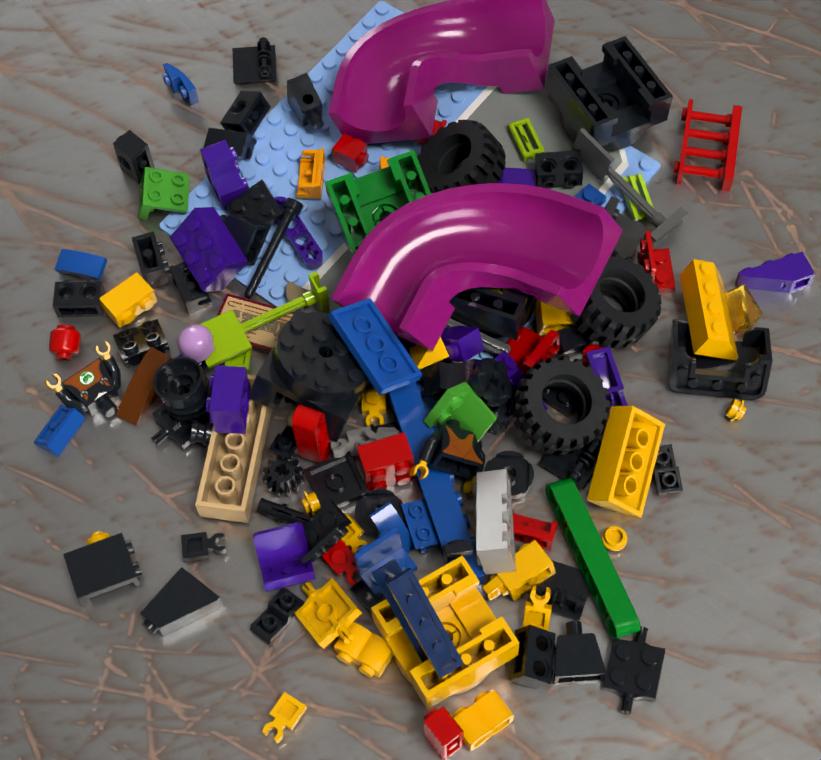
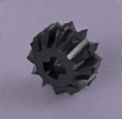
[262,456,304,497]

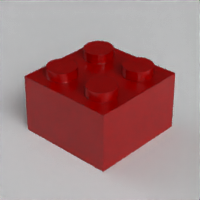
[357,432,415,491]

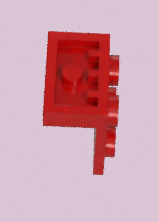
[637,230,676,294]
[494,326,560,375]

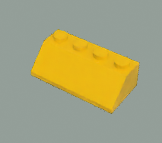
[680,259,738,361]
[587,406,665,518]

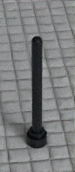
[245,198,303,299]

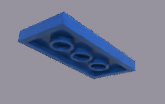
[328,298,423,395]

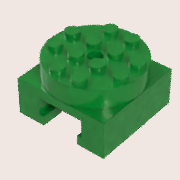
[325,150,431,258]

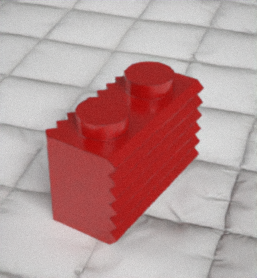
[424,706,464,760]

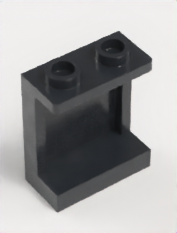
[63,533,143,607]

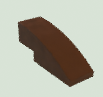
[116,347,172,426]

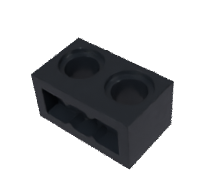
[534,150,583,189]
[52,279,106,317]
[509,625,556,689]

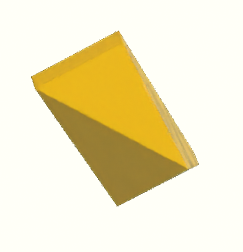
[409,336,449,370]

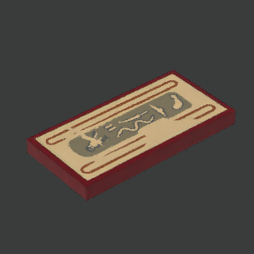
[217,294,295,353]

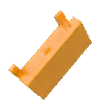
[296,149,326,199]

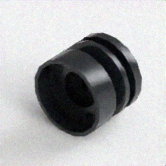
[153,357,212,421]

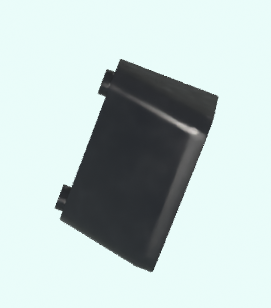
[669,319,773,399]

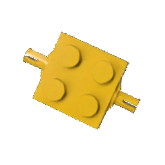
[295,578,362,649]

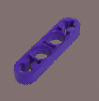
[275,196,323,269]

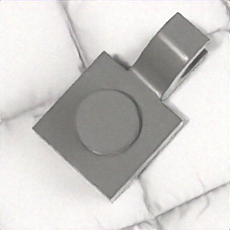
[330,426,371,458]

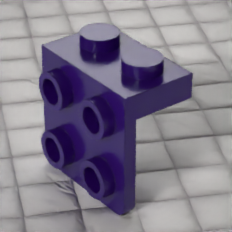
[253,522,316,591]

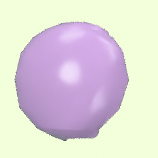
[178,325,215,363]

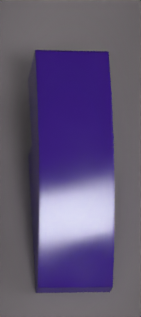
[586,346,628,428]

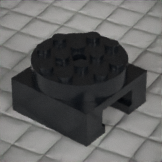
[545,36,673,151]
[449,287,537,341]
[249,309,370,442]

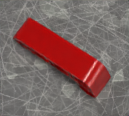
[292,404,332,463]

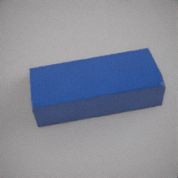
[33,405,85,456]

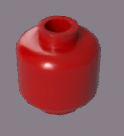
[49,325,81,361]

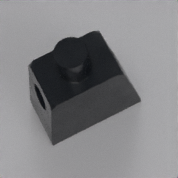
[287,72,324,130]
[220,213,271,266]
[554,621,606,685]

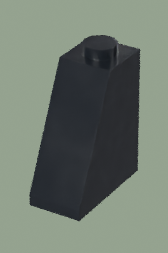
[140,567,223,637]

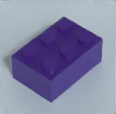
[170,207,248,292]

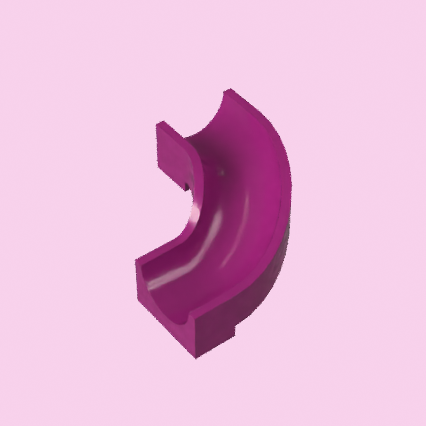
[328,0,555,144]
[331,183,623,351]

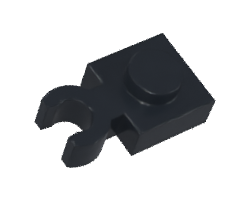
[181,532,227,562]

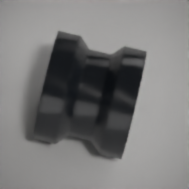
[189,419,212,446]

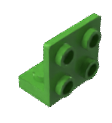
[138,167,190,220]
[424,382,497,442]

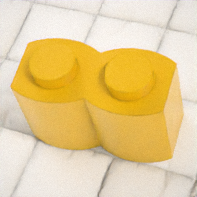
[334,622,394,678]
[453,690,514,751]

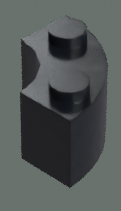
[423,359,491,400]

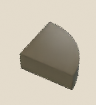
[286,281,309,310]

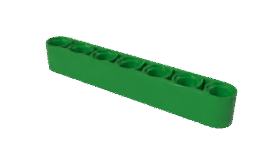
[545,478,641,639]

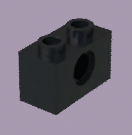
[220,91,271,136]
[113,130,155,184]

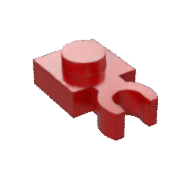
[322,539,357,586]

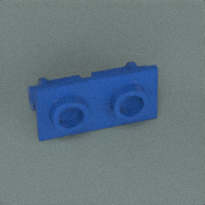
[401,499,439,554]

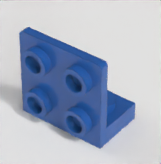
[354,527,418,598]

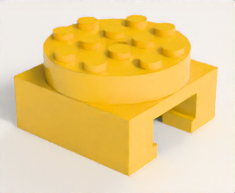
[371,555,519,710]

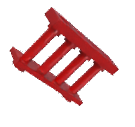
[673,99,742,192]

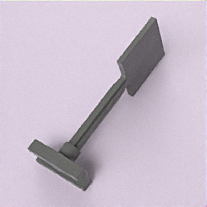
[571,128,688,247]

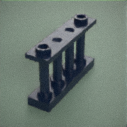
[372,559,464,678]

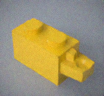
[482,540,556,601]

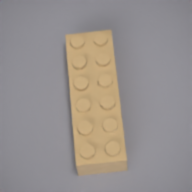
[195,374,272,523]

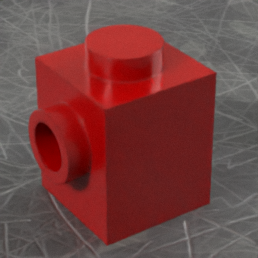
[332,133,369,173]

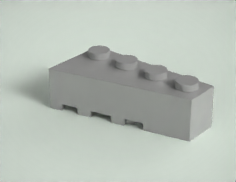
[473,469,516,575]

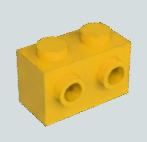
[99,272,157,328]

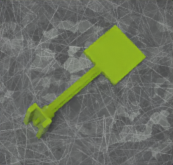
[199,271,331,368]

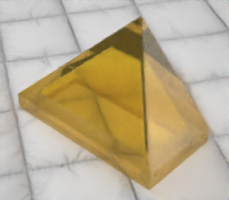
[725,284,763,335]

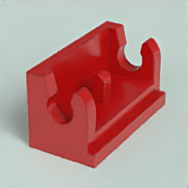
[512,509,558,551]

